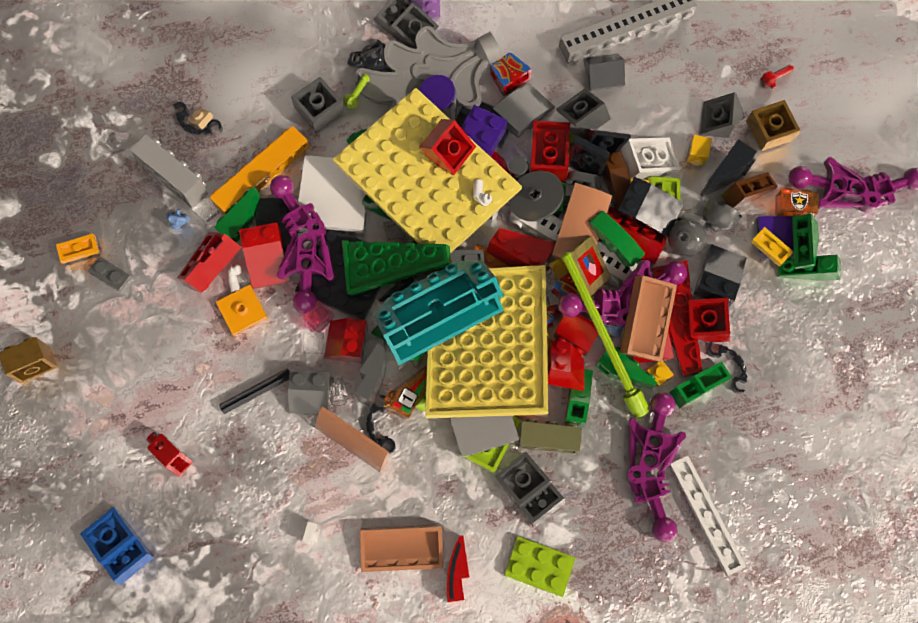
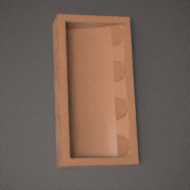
[552,183,612,261]
[620,275,677,362]
[316,406,390,473]
[360,524,444,572]

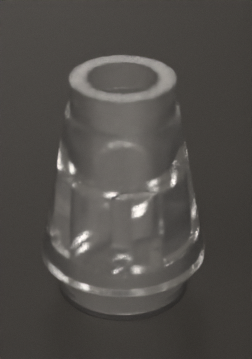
[329,375,349,406]

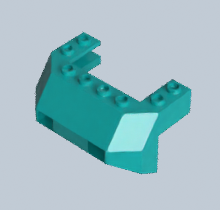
[374,260,504,365]

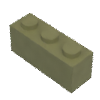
[519,419,582,454]

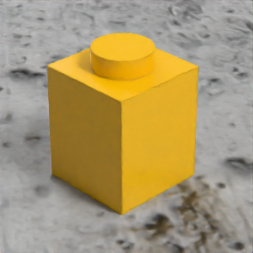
[686,135,712,166]

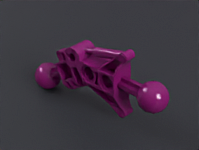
[788,157,918,213]
[270,175,335,314]
[558,260,687,326]
[626,392,686,543]

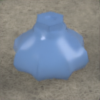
[165,209,190,230]

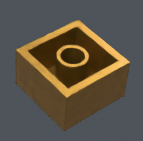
[746,100,801,152]
[0,337,58,384]

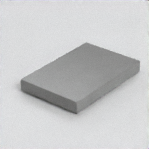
[450,416,519,458]

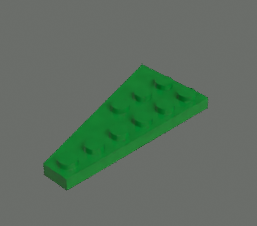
[342,240,452,296]

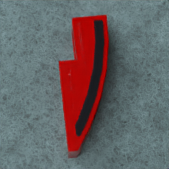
[447,535,470,603]

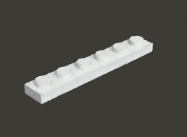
[670,456,746,576]

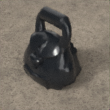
[347,39,387,71]

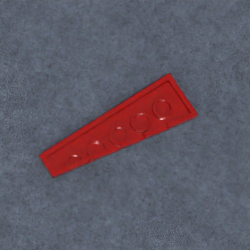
[650,260,703,377]

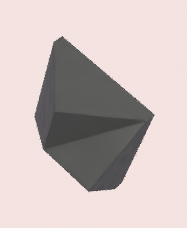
[701,92,745,138]

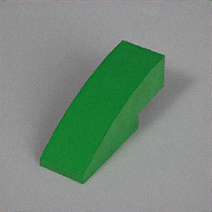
[589,211,645,267]
[669,361,732,409]

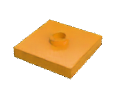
[216,285,268,336]

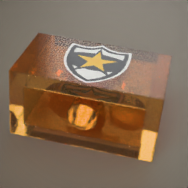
[775,188,818,217]

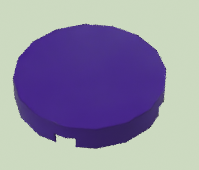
[420,75,456,110]

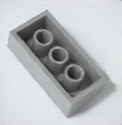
[130,134,208,209]

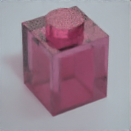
[303,300,334,334]

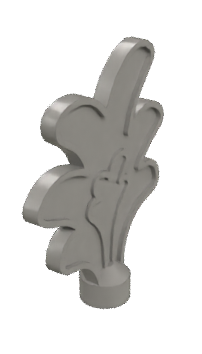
[354,26,503,121]

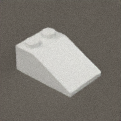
[619,138,681,180]

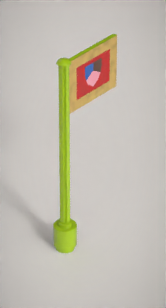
[561,236,649,418]

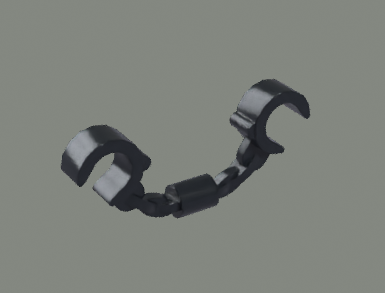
[173,102,223,135]
[706,342,747,394]
[366,395,396,455]

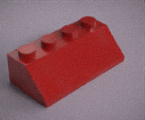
[599,206,668,265]

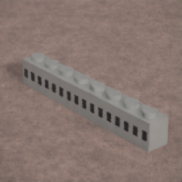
[559,0,697,63]

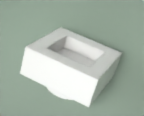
[302,521,320,545]

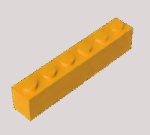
[209,126,310,216]

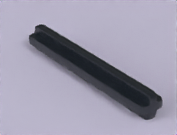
[219,368,290,414]

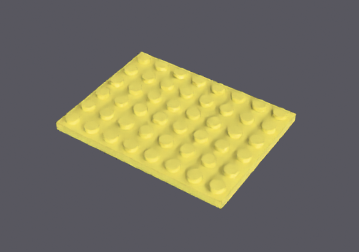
[333,88,522,253]
[425,265,548,418]

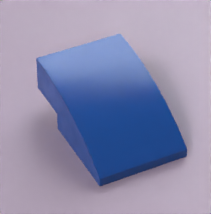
[80,507,154,585]

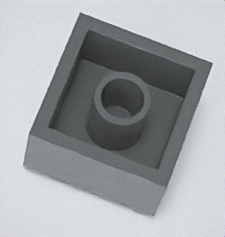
[291,77,344,132]

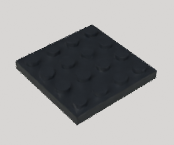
[295,229,382,320]

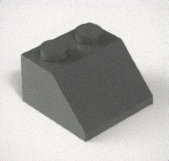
[556,88,611,130]
[288,370,332,415]

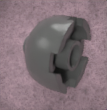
[703,197,742,232]
[668,219,707,257]

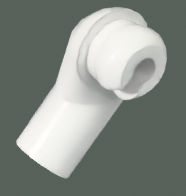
[472,179,492,206]
[228,264,242,293]

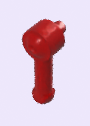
[760,64,794,89]

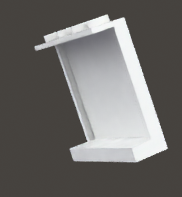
[295,155,367,237]

